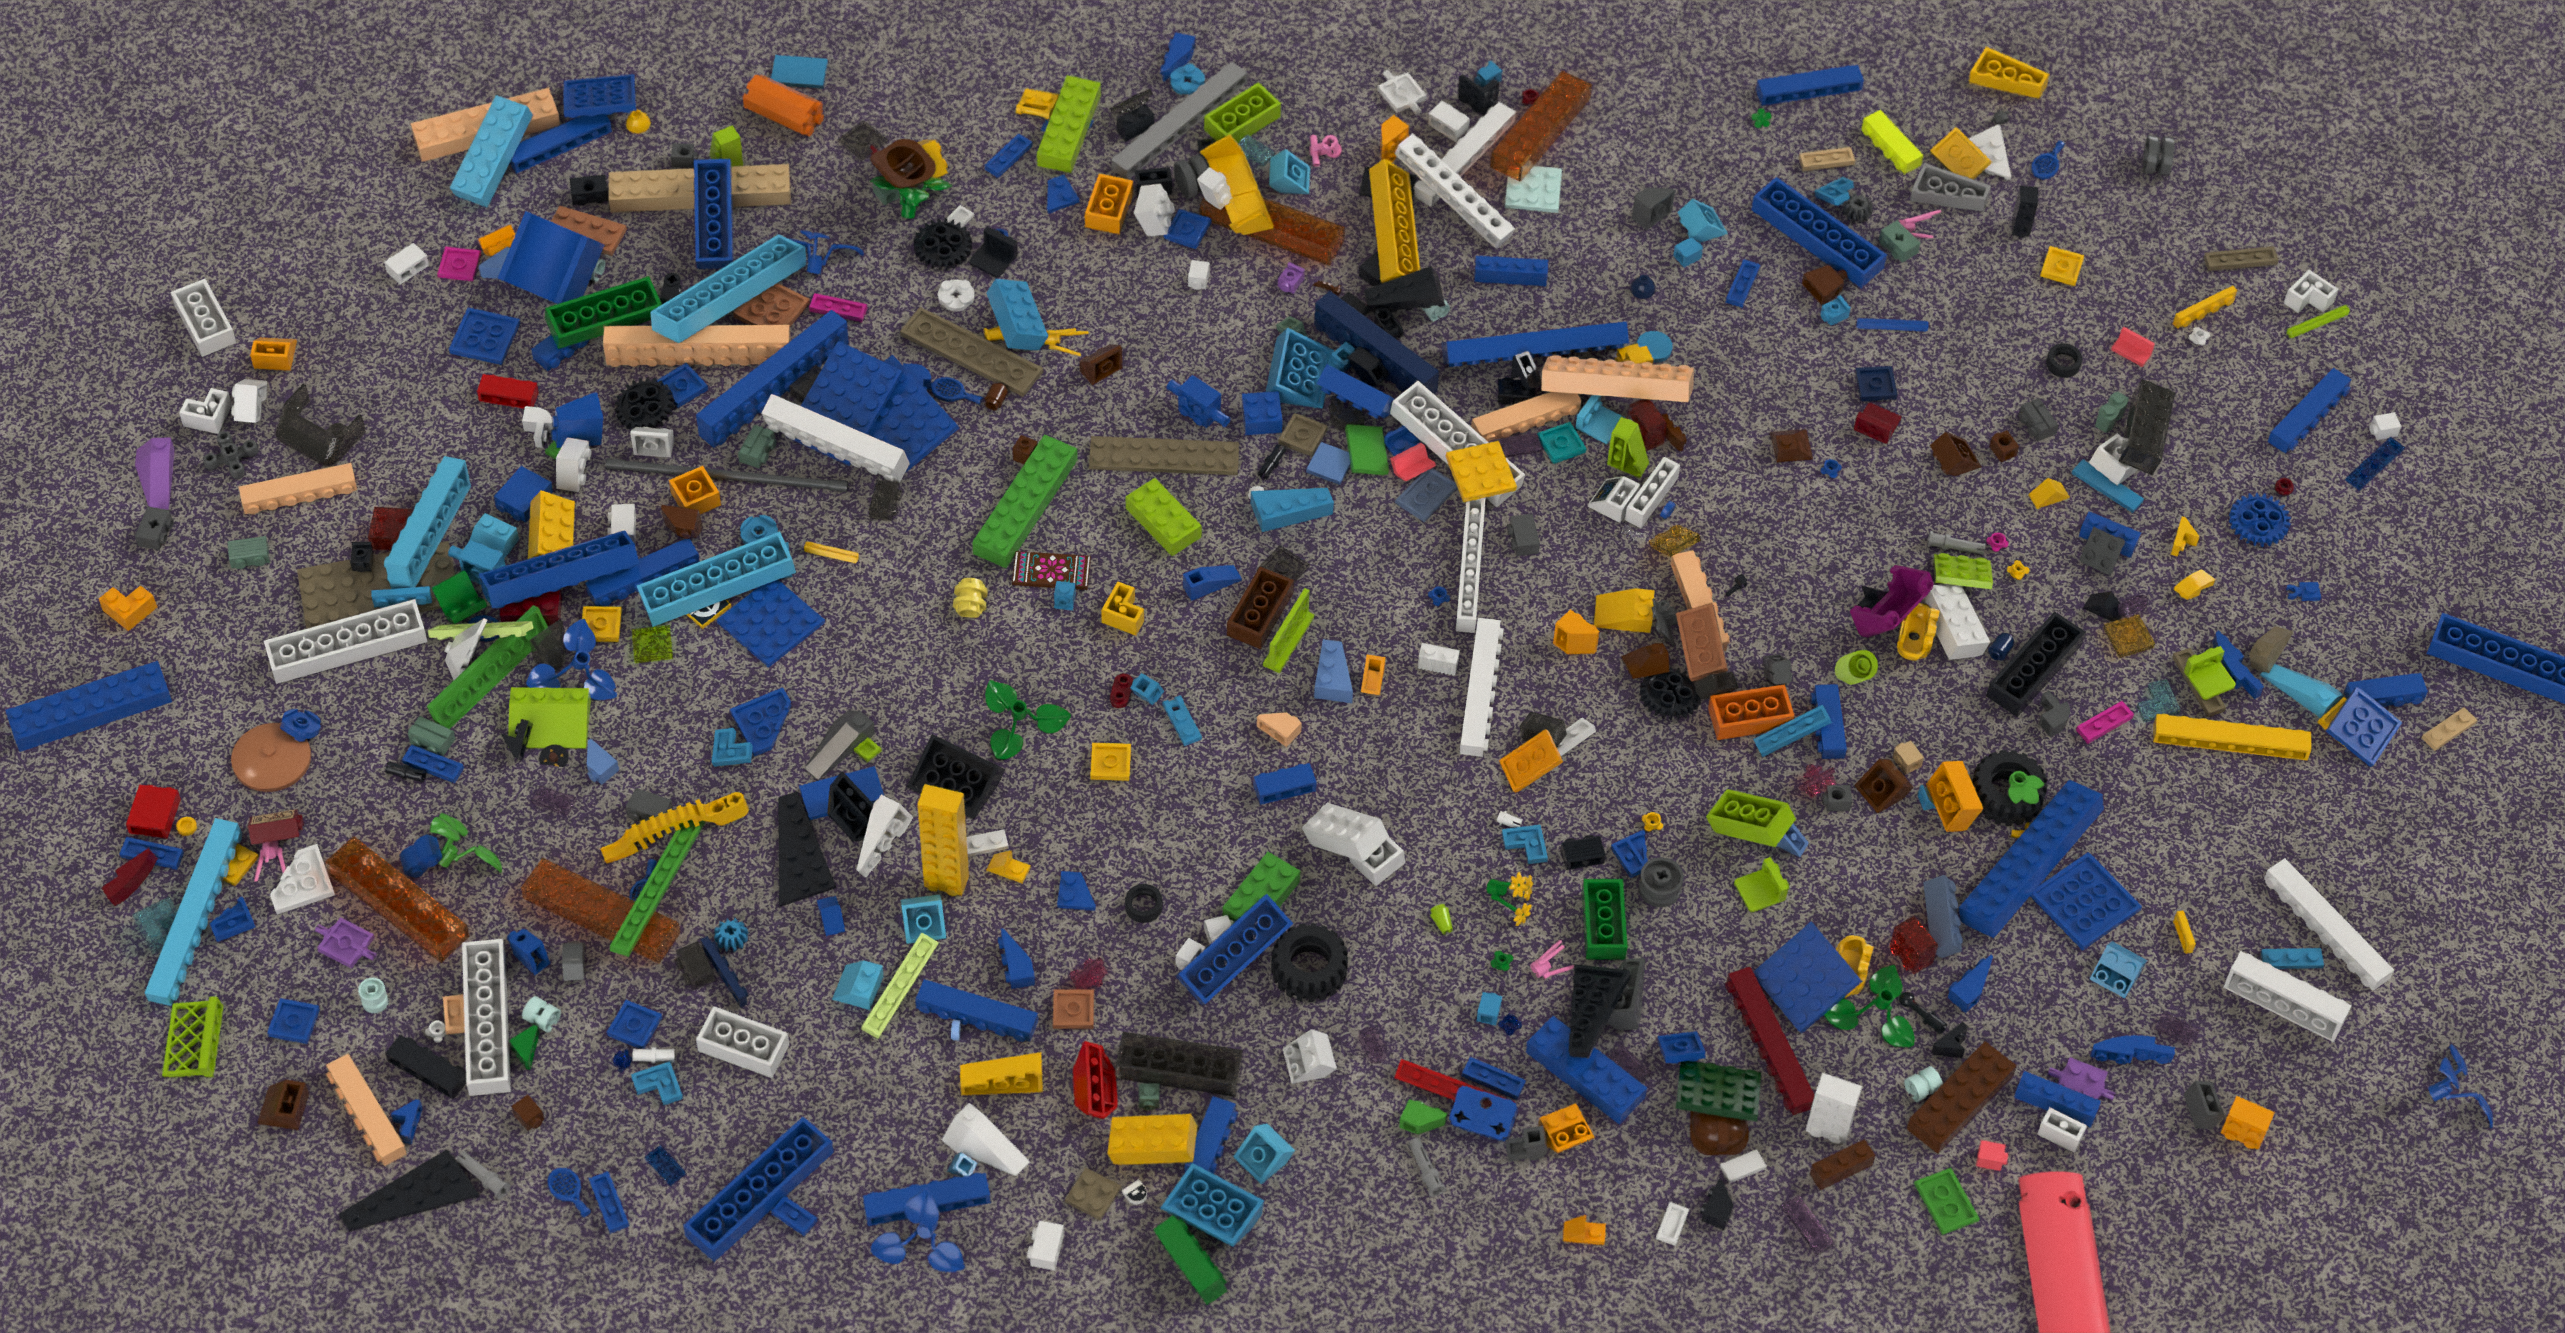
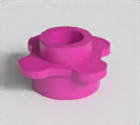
[1986,533,2009,552]

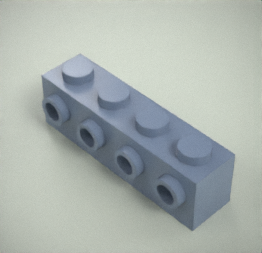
[1923,875,1963,958]

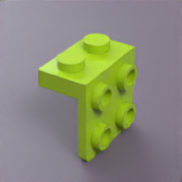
[2184,646,2236,700]
[1734,857,1789,912]

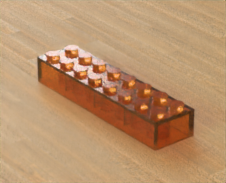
[1490,70,1592,182]
[1199,197,1345,266]
[325,836,470,963]
[521,858,681,964]

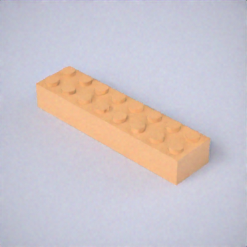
[411,88,560,162]
[1542,355,1694,402]

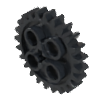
[914,218,972,271]
[614,377,675,429]
[1639,667,1702,720]

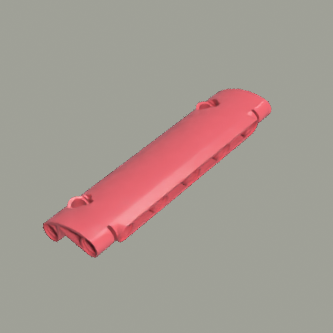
[2018,1172,2111,1333]

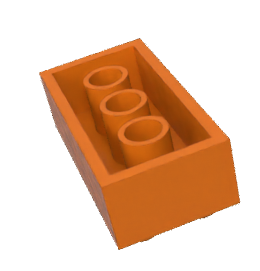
[1708,684,1795,740]

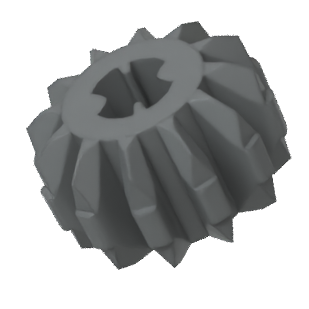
[1843,193,1873,223]

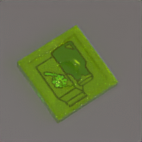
[631,625,673,663]

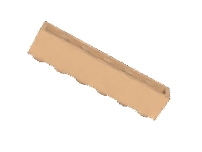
[1471,392,1581,443]
[239,463,357,514]
[1671,550,1730,651]
[326,1054,407,1166]

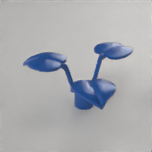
[788,230,864,275]
[526,619,617,701]
[2428,1044,2493,1129]
[871,1189,965,1272]

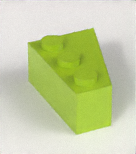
[710,125,744,167]
[1607,417,1649,478]

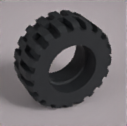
[1972,750,2048,826]
[1271,923,1348,1002]

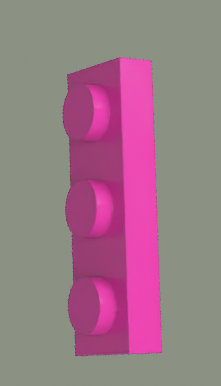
[809,293,867,322]
[2076,701,2134,744]

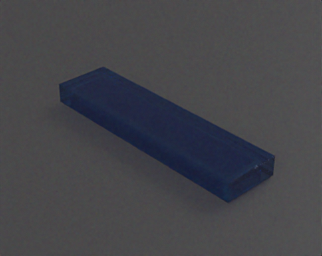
[2345,437,2405,491]

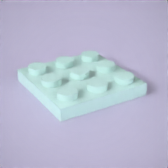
[1505,164,1562,213]

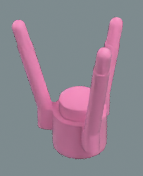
[1899,210,1941,238]
[254,841,286,882]
[1530,940,1574,979]

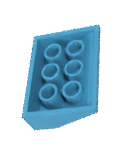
[1265,328,1334,409]
[1161,1163,1264,1247]

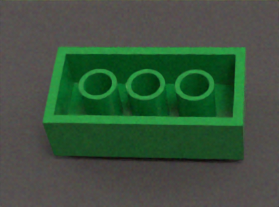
[1581,879,1628,960]
[1153,1215,1227,1305]

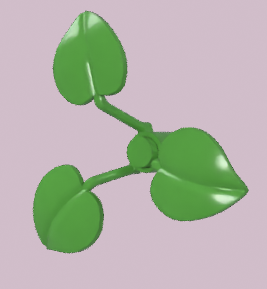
[430,813,502,873]

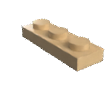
[1799,147,1855,171]
[2422,707,2477,751]

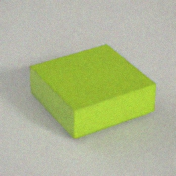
[854,737,882,763]

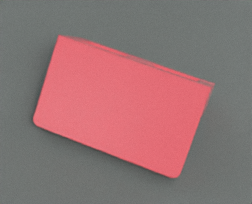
[2111,327,2155,367]
[1390,443,1436,481]

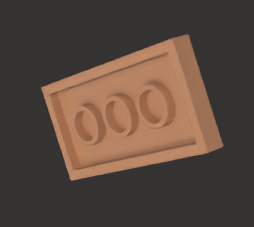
[551,206,627,256]
[1676,603,1728,682]

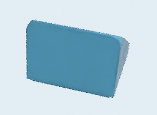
[1917,785,1936,810]
[947,1152,977,1177]

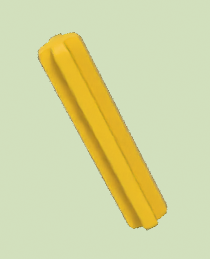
[804,541,859,563]

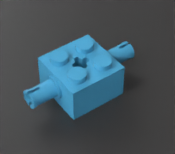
[448,540,506,585]

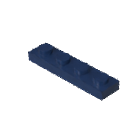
[700,936,749,1008]

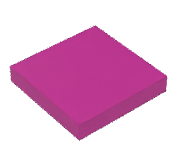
[437,247,481,281]

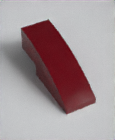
[101,848,158,906]

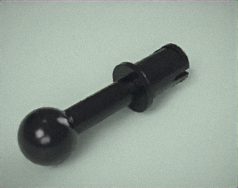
[1899,992,1947,1034]

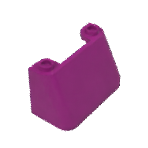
[1850,565,1933,638]

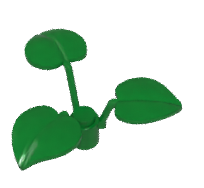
[870,176,952,219]
[985,680,1071,760]
[1824,965,1915,1048]

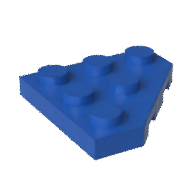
[730,687,791,757]

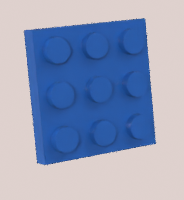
[449,307,521,365]
[2326,687,2402,767]

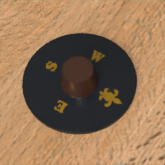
[539,745,569,767]

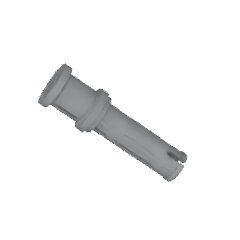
[1927,531,1986,555]
[1408,1138,1446,1197]
[456,1151,511,1199]

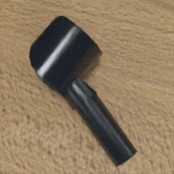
[1725,574,1747,597]

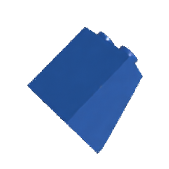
[551,392,603,448]

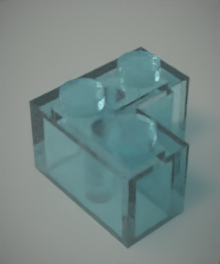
[132,897,177,955]

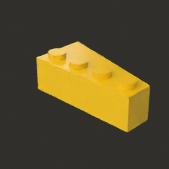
[1969,46,2049,99]
[960,1052,1043,1095]

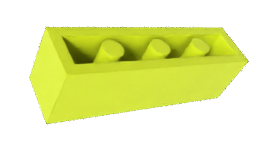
[1862,110,1923,174]

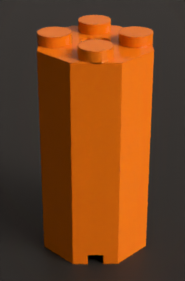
[743,75,824,136]

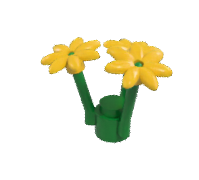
[1486,872,1533,926]

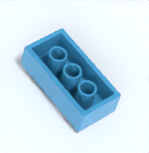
[986,279,1048,351]

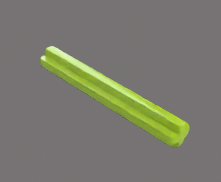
[2286,305,2350,338]

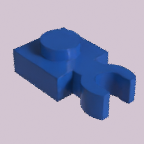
[2286,582,2321,601]

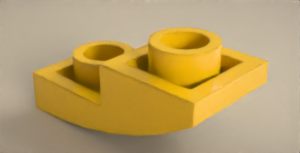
[2173,569,2216,600]

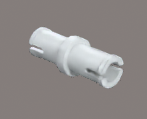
[633,1047,674,1064]

